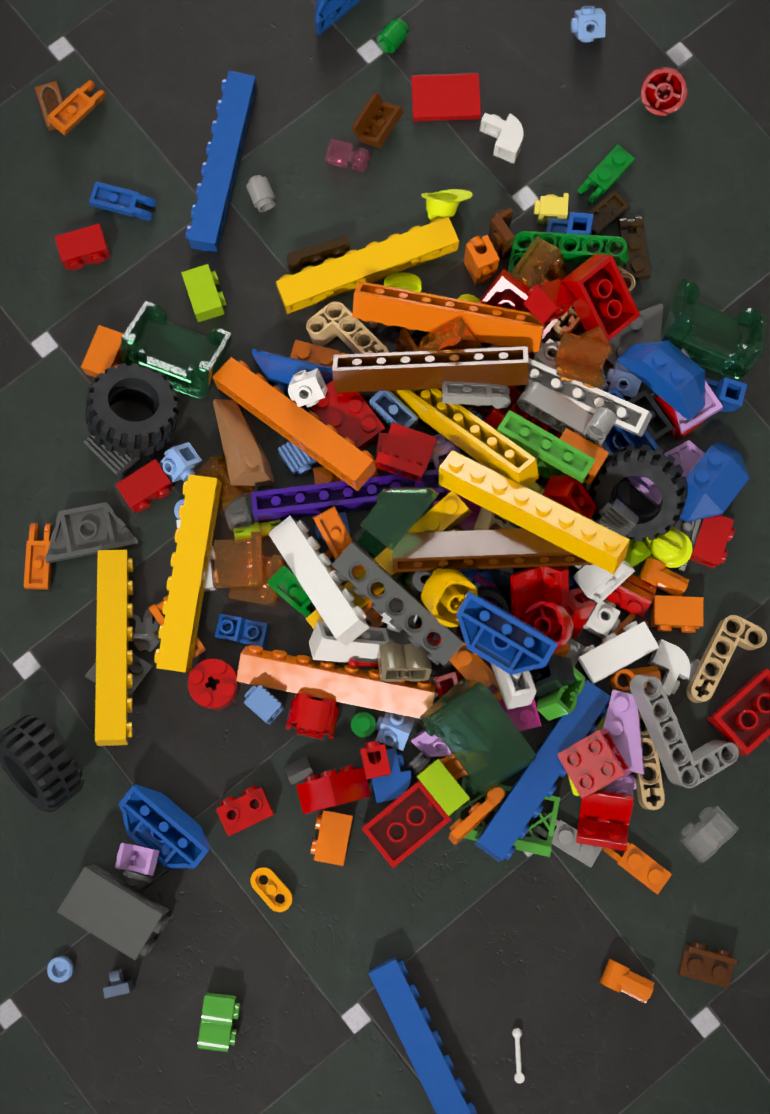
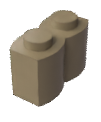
[377,642,432,682]

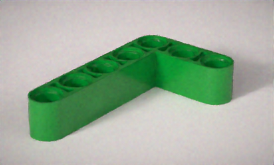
[508,231,629,289]

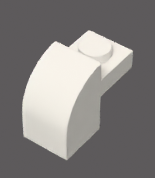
[480,113,523,163]
[648,639,690,697]

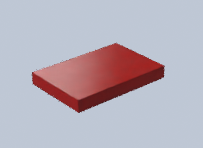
[411,73,481,121]

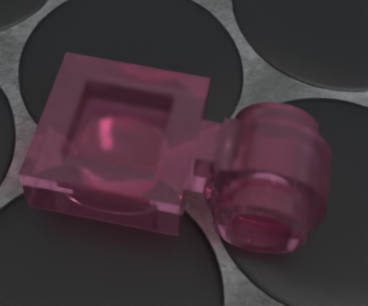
[325,139,371,172]

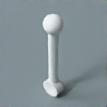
[512,1028,525,1083]

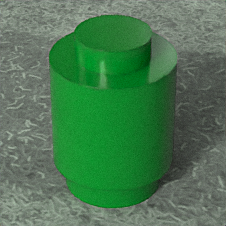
[377,18,409,53]
[351,712,376,738]

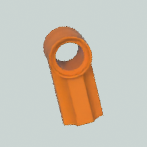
[638,557,689,596]
[609,665,661,692]
[599,959,654,1003]

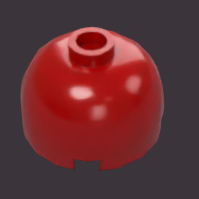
[640,67,687,116]
[525,601,573,650]

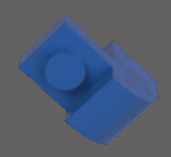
[546,212,594,250]
[705,377,747,412]
[372,748,411,803]

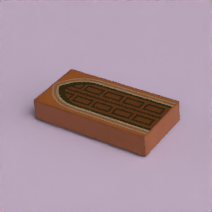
[35,81,63,131]

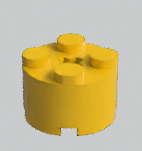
[420,568,478,627]

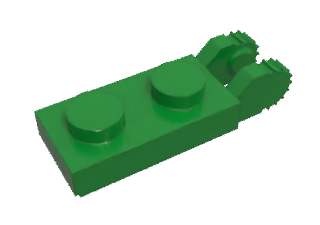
[578,145,635,204]
[267,566,313,617]

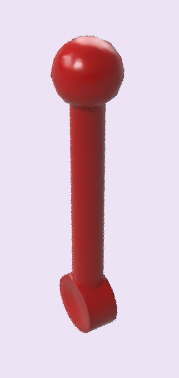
[348,658,379,668]

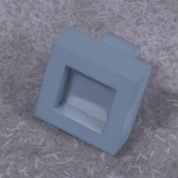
[103,969,134,998]

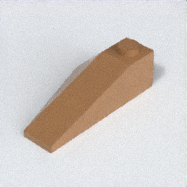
[213,399,275,486]

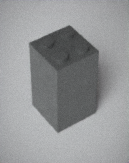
[57,864,170,960]

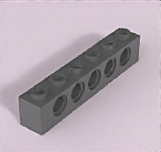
[332,542,465,665]

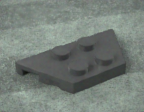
[578,303,663,368]
[45,502,138,564]

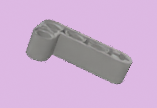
[517,381,617,446]

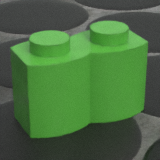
[537,666,585,721]
[198,993,240,1052]

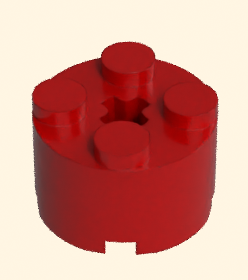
[188,659,240,710]
[285,693,340,739]

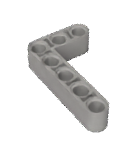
[630,674,739,788]

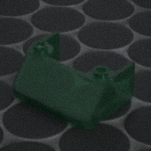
[354,488,439,557]

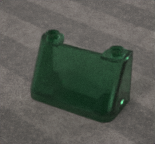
[661,278,766,379]
[121,301,232,399]
[420,679,536,795]

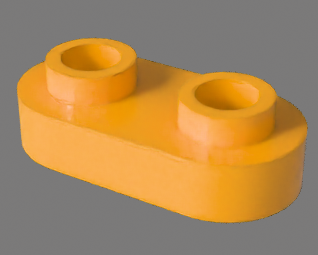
[251,867,293,912]

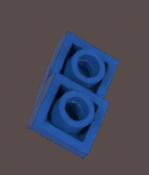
[215,614,270,648]

